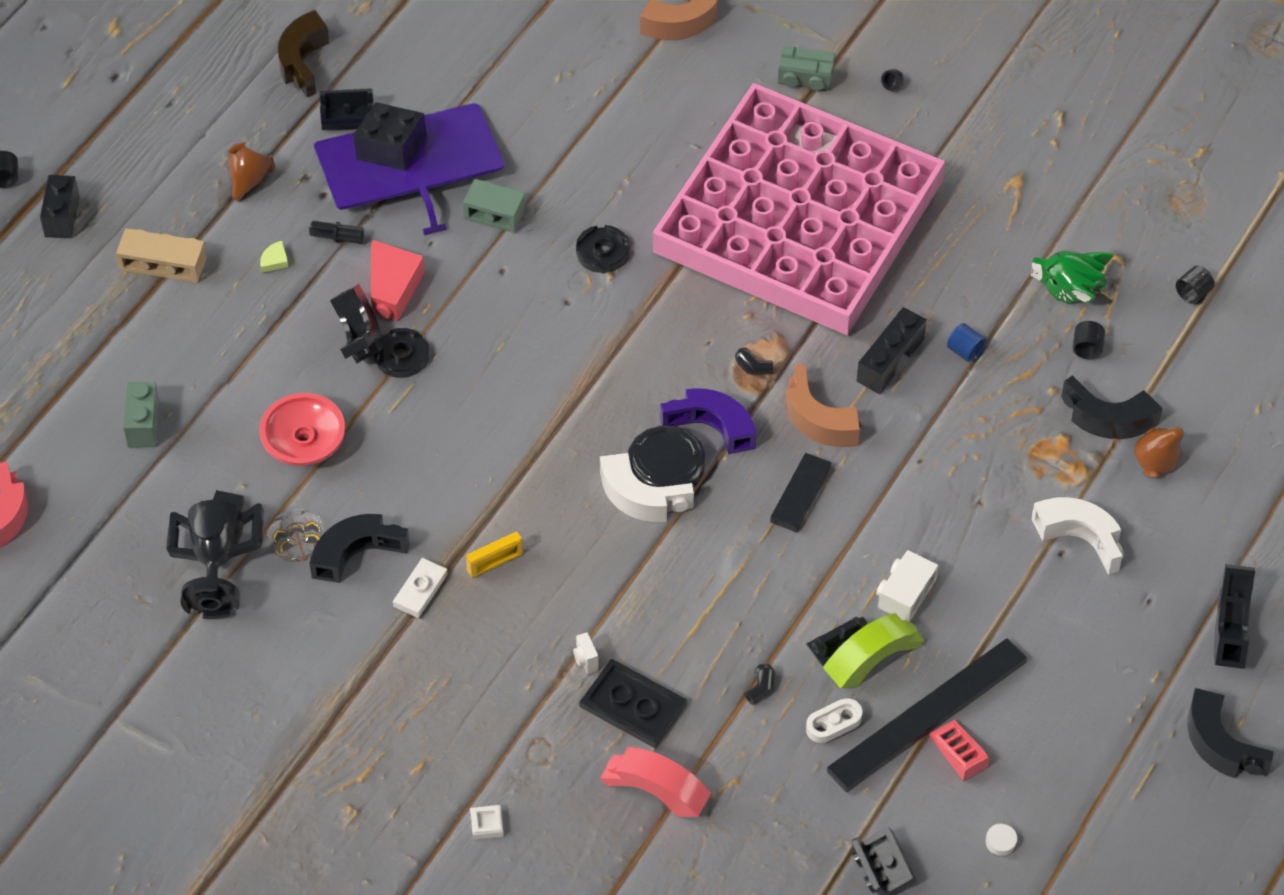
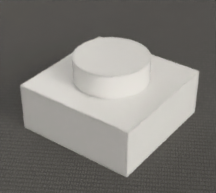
[573,632,599,675]

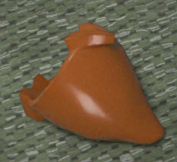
[228,142,275,201]
[1134,426,1184,478]

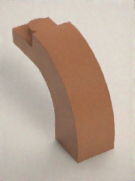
[640,0,719,40]
[785,364,860,447]

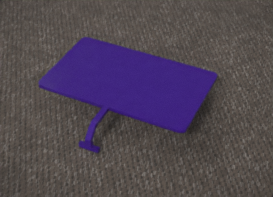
[314,103,505,235]

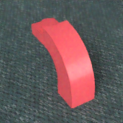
[0,462,28,549]
[600,747,711,817]

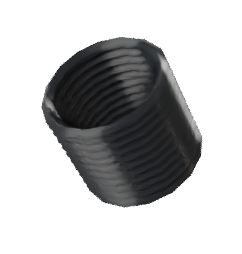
[0,150,18,188]
[1176,265,1215,304]
[1072,321,1105,360]

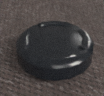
[628,425,705,488]

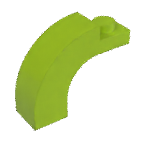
[823,613,924,689]

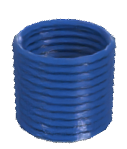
[947,323,986,362]

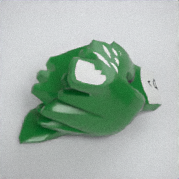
[1031,250,1113,304]

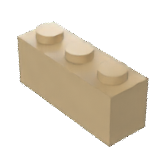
[116,228,207,283]

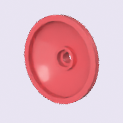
[259,393,345,466]

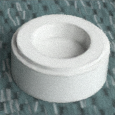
[986,824,1017,856]

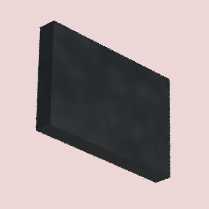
[579,658,687,748]

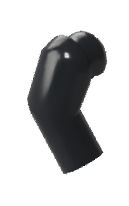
[735,347,773,375]

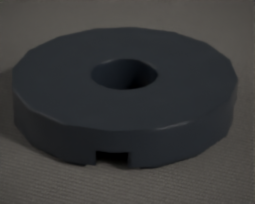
[576,225,630,273]
[374,328,429,378]

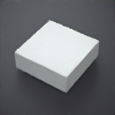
[470,805,504,840]

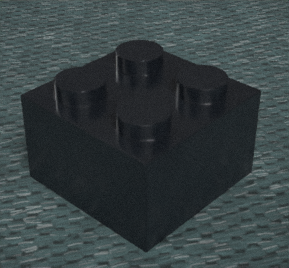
[353,102,427,171]

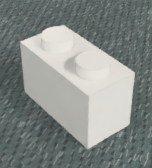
[876,550,938,622]

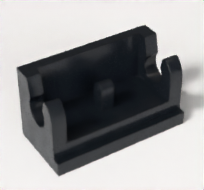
[320,88,374,130]

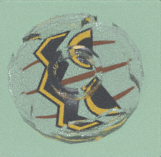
[268,509,326,562]

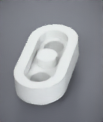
[806,698,862,743]

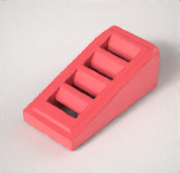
[929,720,990,781]

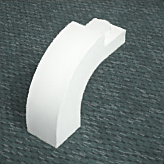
[600,453,694,522]
[1031,497,1124,575]

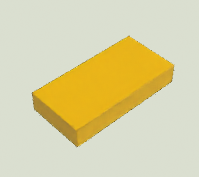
[466,531,523,578]

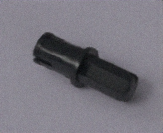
[309,221,364,245]

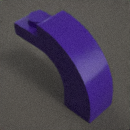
[660,388,756,454]

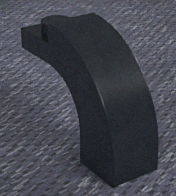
[330,284,382,364]
[1061,375,1163,439]
[309,514,410,583]
[1214,564,1255,669]
[1187,688,1274,778]

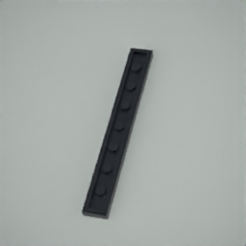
[827,638,1027,793]

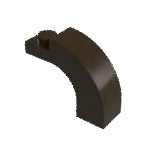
[278,10,329,98]

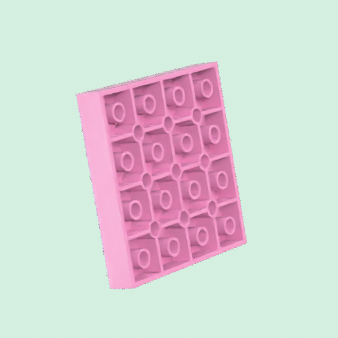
[653,83,945,336]

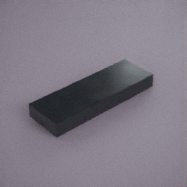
[770,453,831,532]

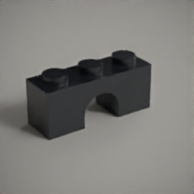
[856,307,927,394]

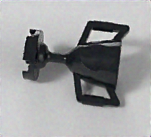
[166,500,264,619]

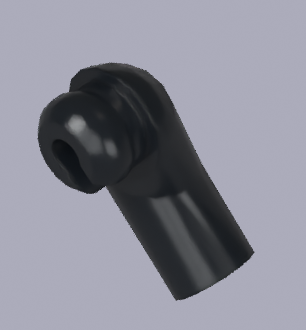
[744,664,776,705]

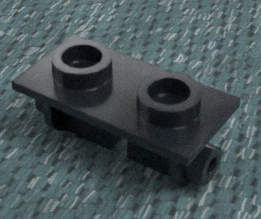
[806,617,867,666]

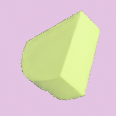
[260,241,288,273]

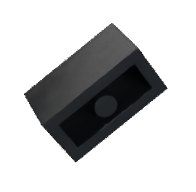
[40,175,80,238]

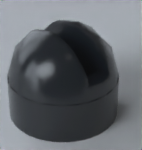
[881,69,904,91]

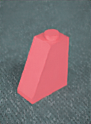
[371,240,425,322]

